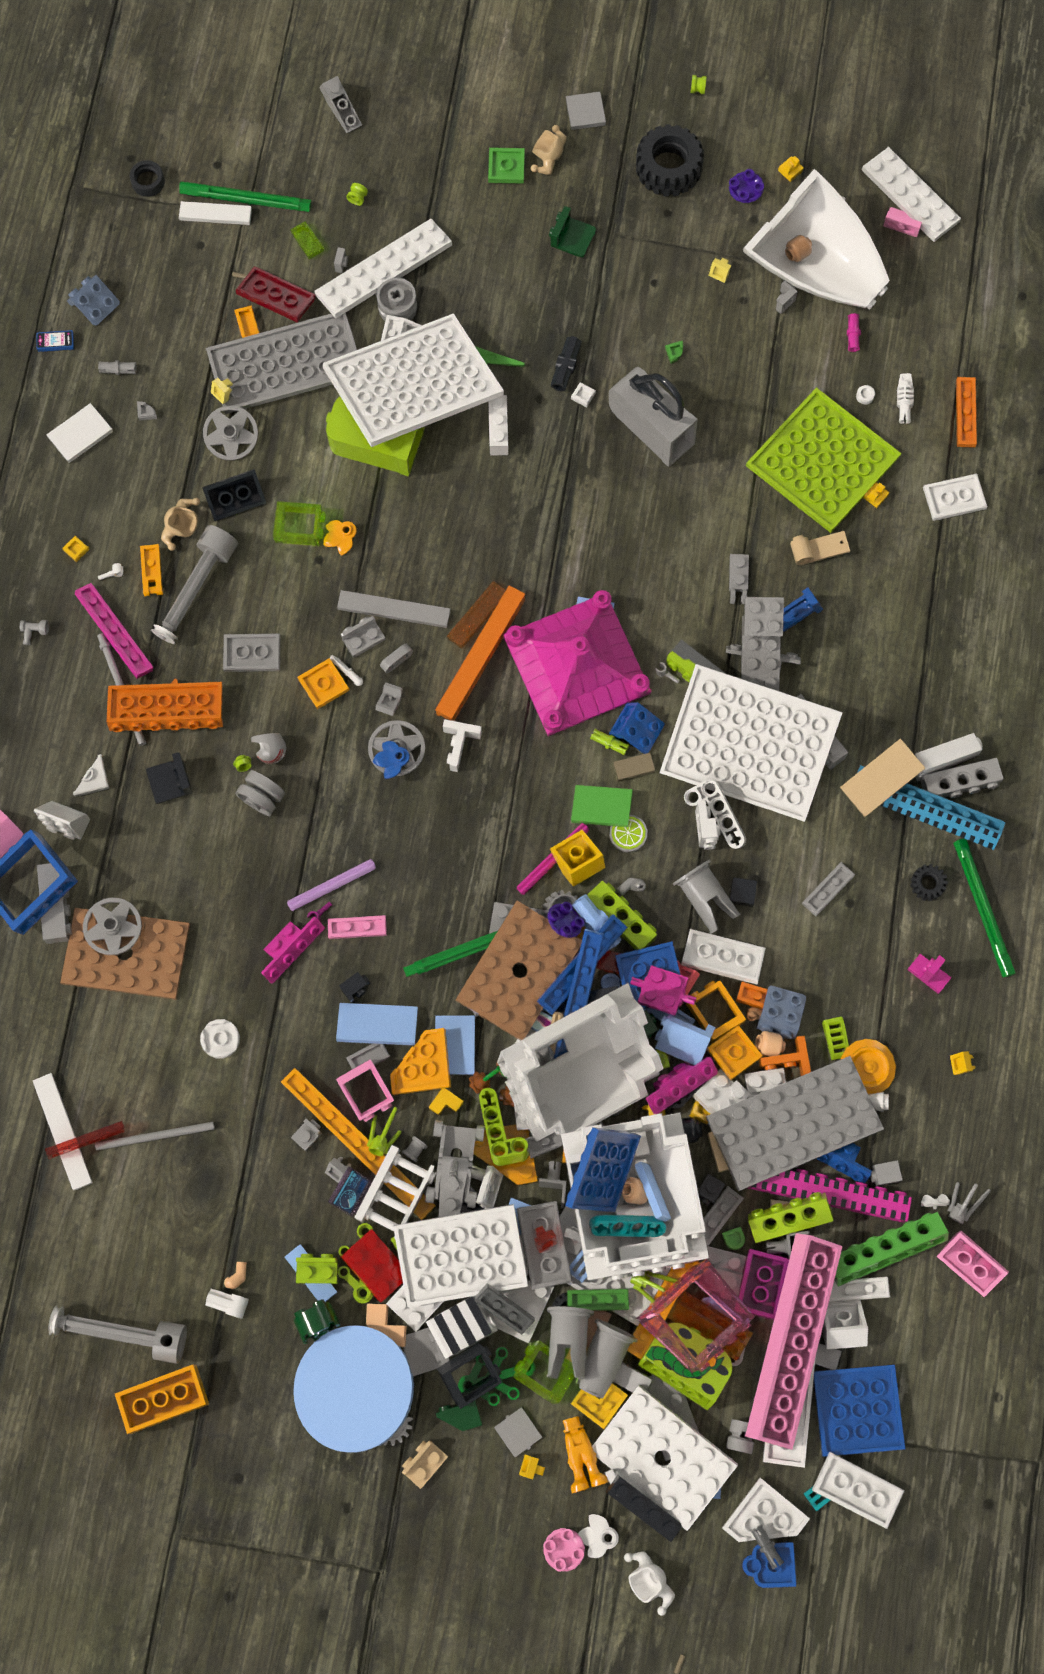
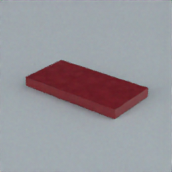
[236,266,316,323]

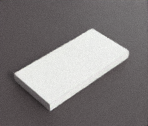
[681,929,766,984]
[812,1452,904,1529]

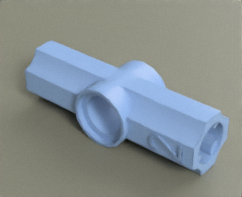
[572,894,621,950]

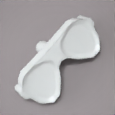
[921,1194,950,1210]

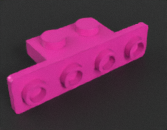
[261,917,325,984]
[646,1057,718,1114]

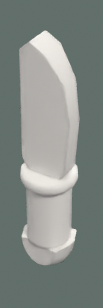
[330,655,363,686]

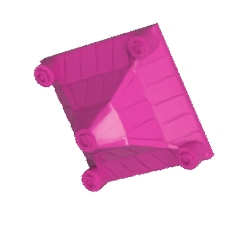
[503,590,651,736]

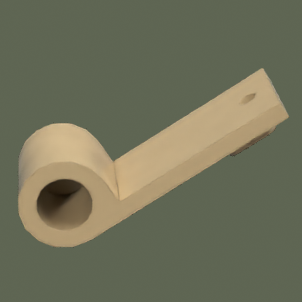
[790,531,850,565]

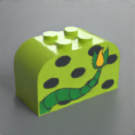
[638,1323,732,1411]

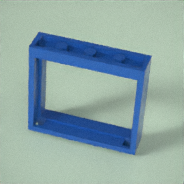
[0,829,78,935]

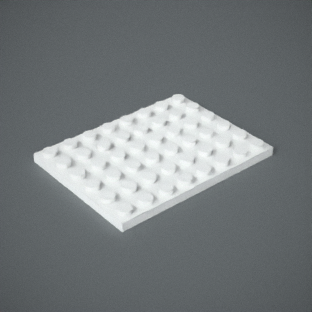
[323,314,504,447]
[660,664,842,822]

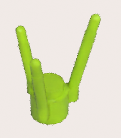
[367,1107,401,1156]
[630,1271,682,1310]

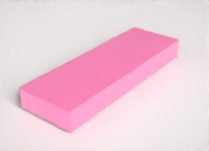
[328,915,387,939]

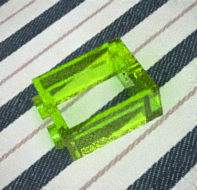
[273,501,326,546]
[513,1340,574,1404]

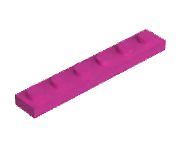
[75,583,153,679]

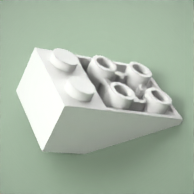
[34,801,90,840]

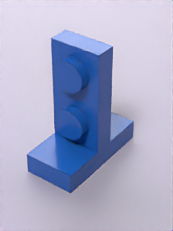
[783,588,824,632]

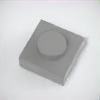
[334,247,348,273]

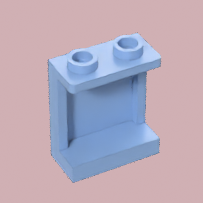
[655,1014,715,1065]

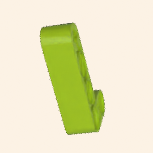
[479,1088,529,1166]

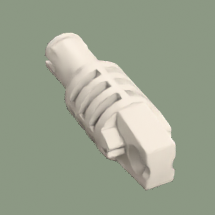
[897,373,914,424]

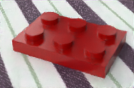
[340,1229,403,1303]

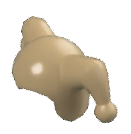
[531,125,567,175]
[161,498,200,551]

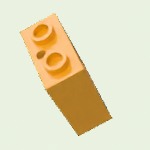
[686,981,746,1043]

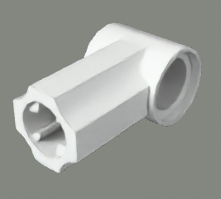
[205,1289,249,1319]

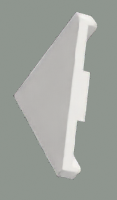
[73,754,109,797]

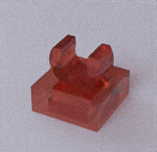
[534,1225,557,1253]

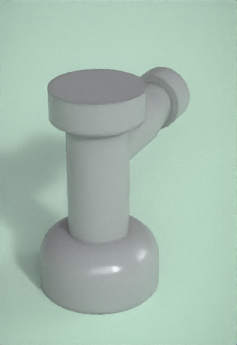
[20,620,49,645]

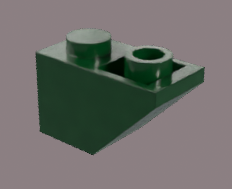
[436,1401,482,1431]

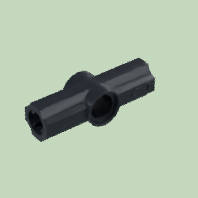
[551,336,582,392]

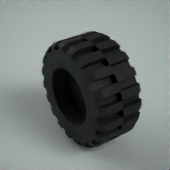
[636,124,704,197]

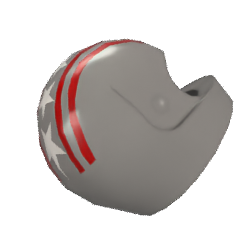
[251,733,286,764]

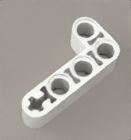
[684,780,746,849]

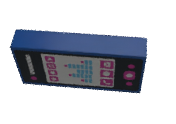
[37,330,74,352]

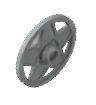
[203,406,258,461]
[368,720,425,776]
[83,898,142,955]

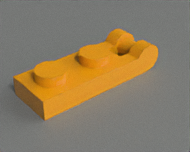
[140,544,163,597]

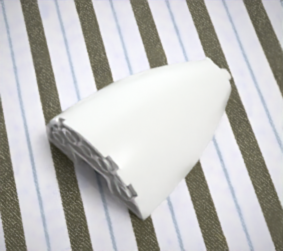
[743,169,890,310]

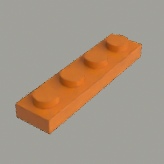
[956,377,977,447]

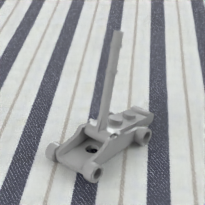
[425,1120,485,1217]

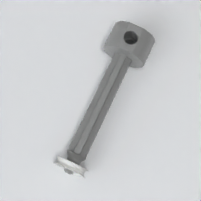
[151,525,238,644]
[48,1305,187,1364]

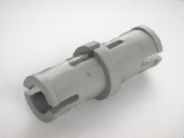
[98,360,137,375]

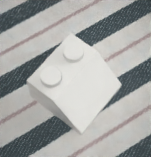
[823,1300,868,1349]

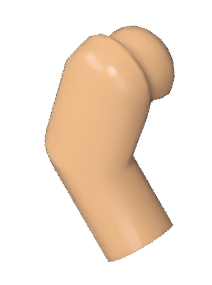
[224,1262,247,1289]

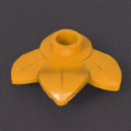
[323,520,357,556]

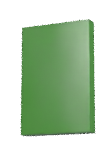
[571,785,633,827]

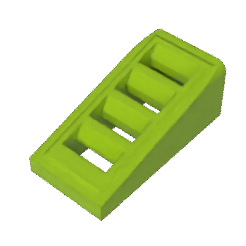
[822,1017,849,1061]

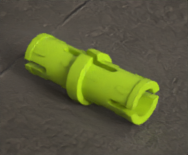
[590,728,629,755]

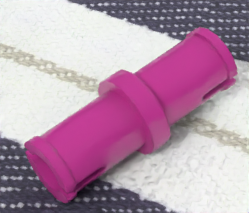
[846,313,861,352]

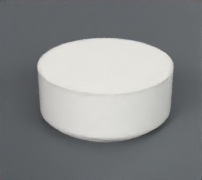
[856,385,875,405]

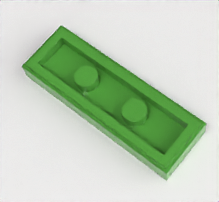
[567,1289,629,1311]

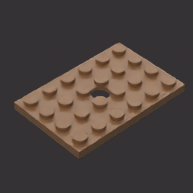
[455,901,582,1041]
[60,908,190,1000]

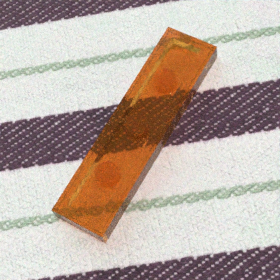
[447,581,506,649]

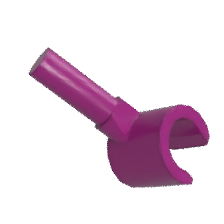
[307,902,332,921]

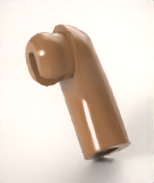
[746,1007,762,1021]

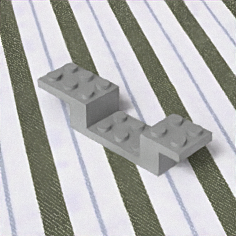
[741,597,784,691]

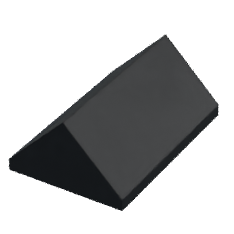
[202,469,266,521]

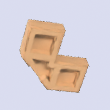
[366,1304,407,1347]

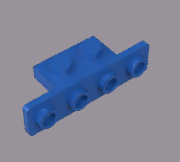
[816,1143,872,1184]

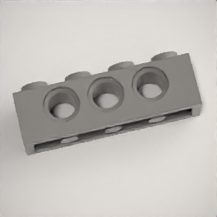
[920,758,1003,798]

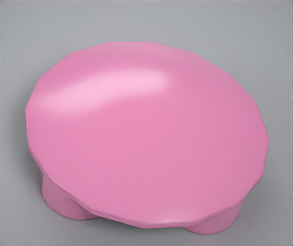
[543,1528,585,1571]

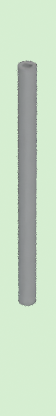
[95,1122,215,1150]

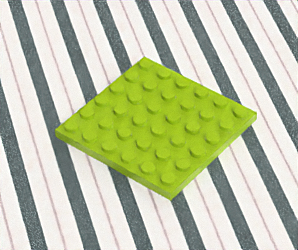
[746,387,901,533]

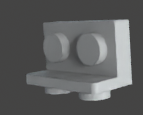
[341,616,386,658]

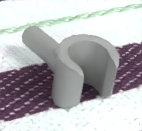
[655,662,680,684]

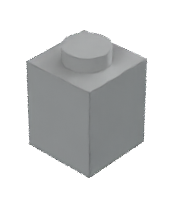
[870,1160,902,1187]

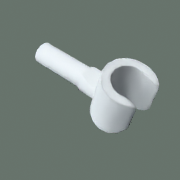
[98,563,123,580]

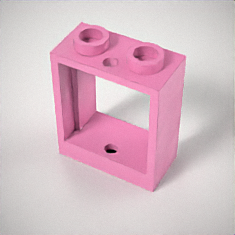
[336,1059,394,1122]

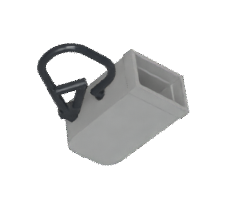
[609,367,698,467]

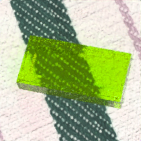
[290,221,324,259]

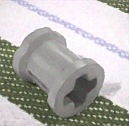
[402,1136,428,1163]

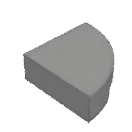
[137,401,157,421]

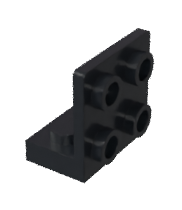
[146,752,193,804]

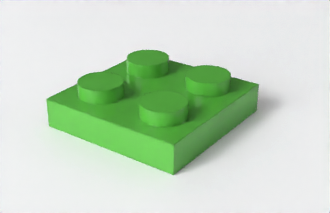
[488,148,525,183]

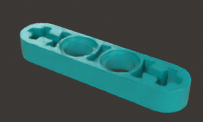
[589,1215,666,1237]

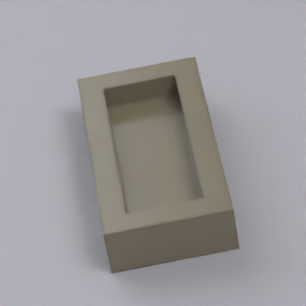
[613,753,655,782]

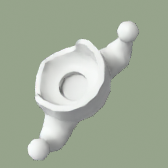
[624,1552,675,1616]

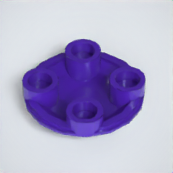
[729,169,764,203]
[547,902,585,938]

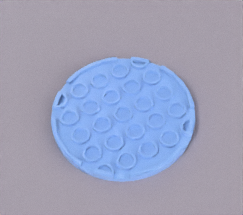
[294,1326,414,1453]

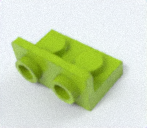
[296,1254,338,1284]

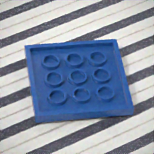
[565,1127,641,1212]
[813,1365,905,1456]

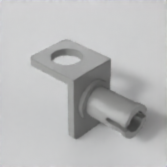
[539,1161,566,1208]
[766,1231,810,1259]

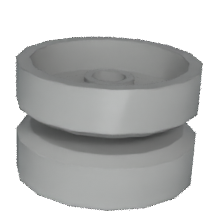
[376,277,417,321]
[235,770,285,816]

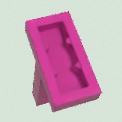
[907,954,951,994]

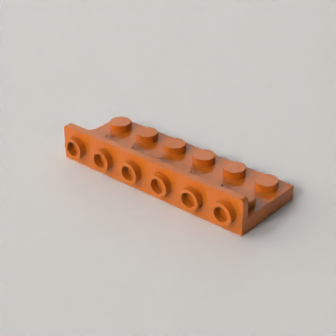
[106,682,223,732]

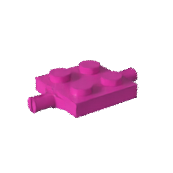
[630,966,697,1016]

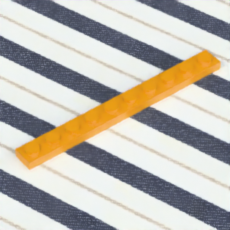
[281,1068,436,1220]

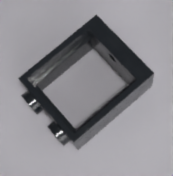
[437,1343,503,1409]

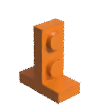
[759,1036,811,1076]

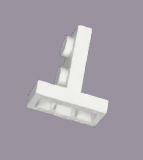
[443,719,482,772]

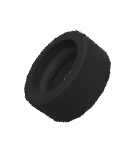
[130,160,165,197]

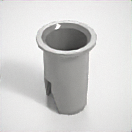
[673,860,741,934]
[547,1307,594,1380]
[575,1319,638,1399]

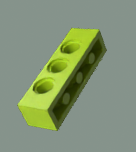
[587,880,657,950]
[748,1192,833,1243]

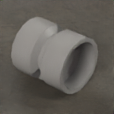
[726,1419,754,1454]

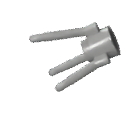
[947,1182,991,1224]

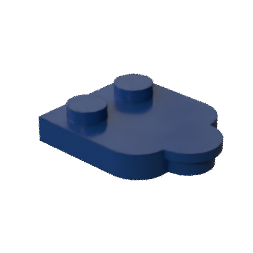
[743,1542,796,1588]

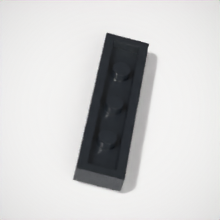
[606,1475,682,1542]

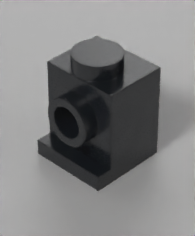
[339,972,371,1003]

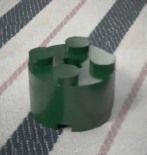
[293,1299,341,1344]

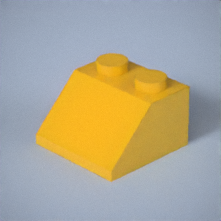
[550,830,605,887]

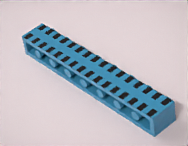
[857,765,1005,850]

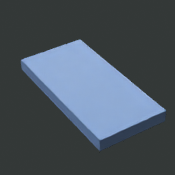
[336,1003,418,1045]

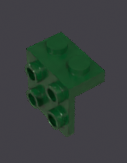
[549,206,596,258]

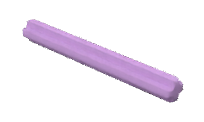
[287,859,376,911]

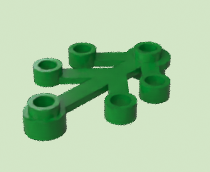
[458,1347,535,1406]

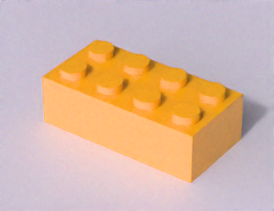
[115,1364,209,1434]

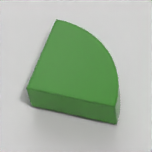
[665,341,683,364]

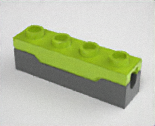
[666,639,726,683]

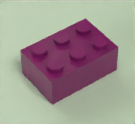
[734,1249,789,1321]

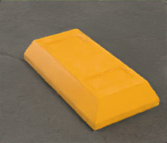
[234,305,259,338]

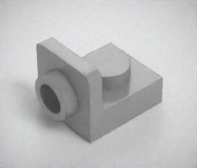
[776,281,797,314]
[291,1119,322,1151]

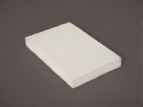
[47,403,113,463]
[923,474,987,521]

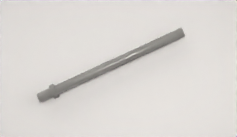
[97,633,146,746]

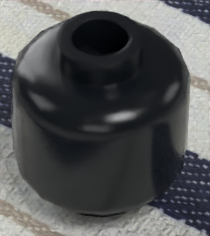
[681,1117,703,1143]

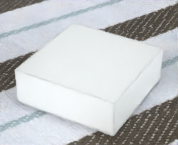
[571,382,596,408]

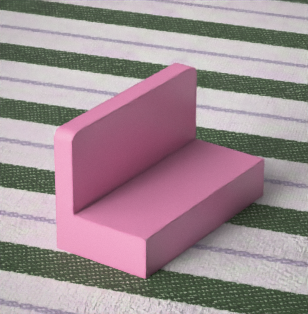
[883,207,922,237]

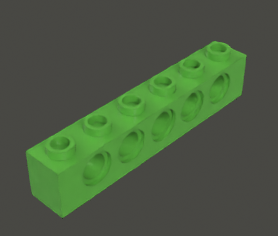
[834,1212,948,1287]

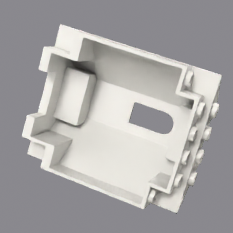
[497,983,663,1142]
[561,1113,709,1281]

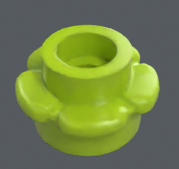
[233,755,252,772]

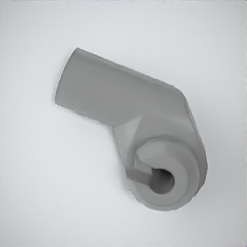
[616,878,646,896]

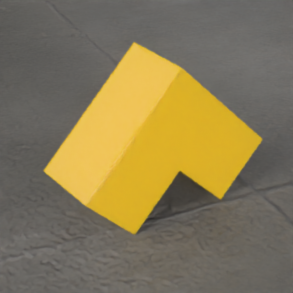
[429,1088,464,1115]

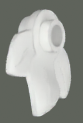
[578,1514,619,1558]

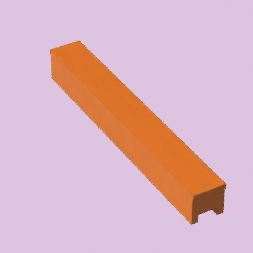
[435,586,525,721]

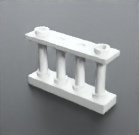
[354,1145,437,1240]

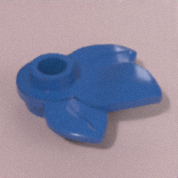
[373,741,410,779]

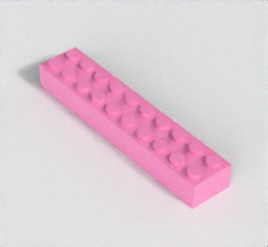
[745,1233,842,1450]

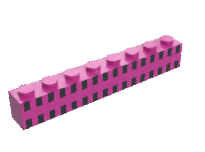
[748,1169,912,1223]

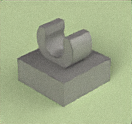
[325,1157,351,1184]

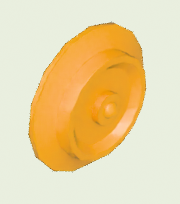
[841,1039,896,1094]

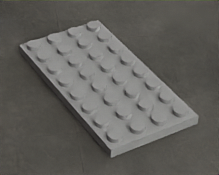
[206,313,357,414]
[706,1056,884,1191]

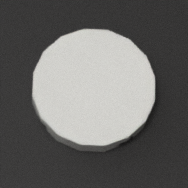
[200,1019,240,1059]

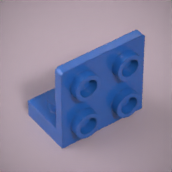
[609,702,665,754]

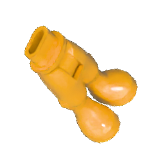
[563,1416,609,1493]

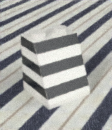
[426,1296,498,1359]

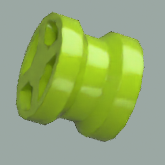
[691,75,706,94]
[346,183,368,206]

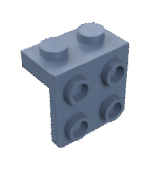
[67,275,120,325]
[757,986,806,1040]

